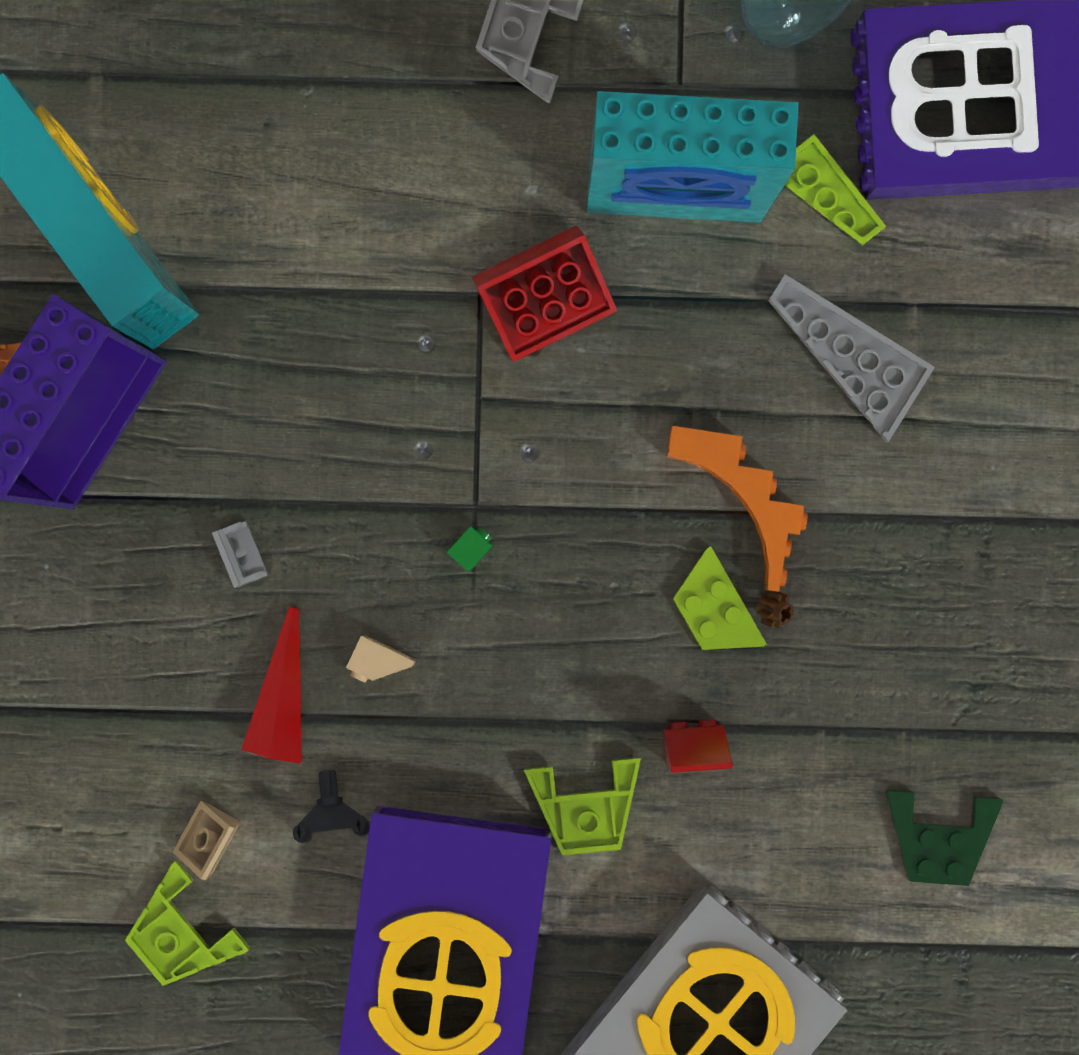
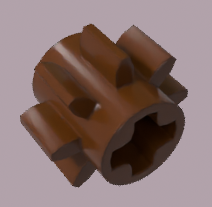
[756,591,794,628]

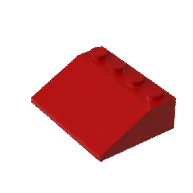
[471,225,617,362]

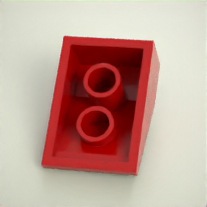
[663,719,733,773]

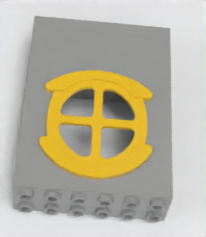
[560,883,848,1055]

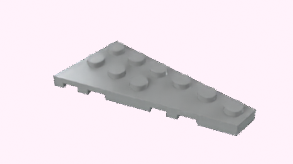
[768,274,935,443]

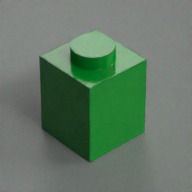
[447,526,493,572]

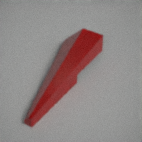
[241,606,303,764]

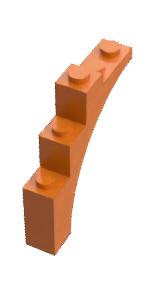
[666,426,808,592]

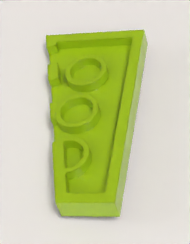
[784,134,886,246]

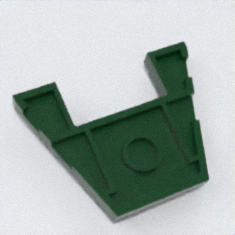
[886,789,1003,886]

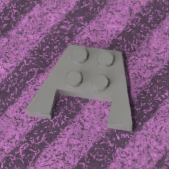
[475,0,584,104]

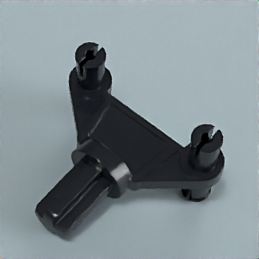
[293,770,370,844]

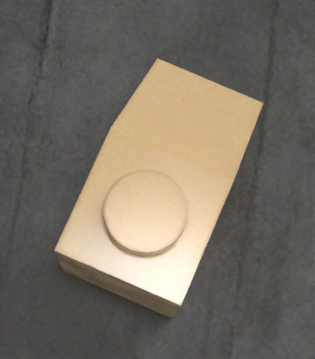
[346,635,416,683]

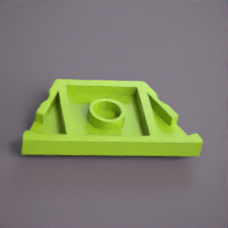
[672,546,767,650]

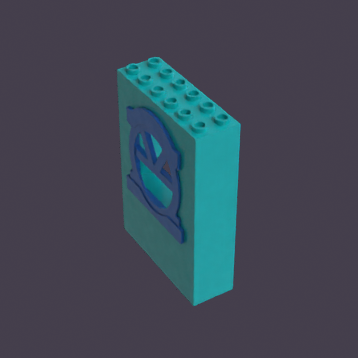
[586,91,799,223]

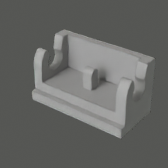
[212,521,268,588]

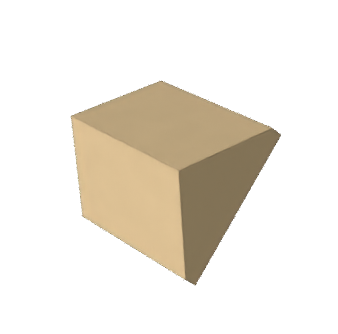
[173,801,241,881]

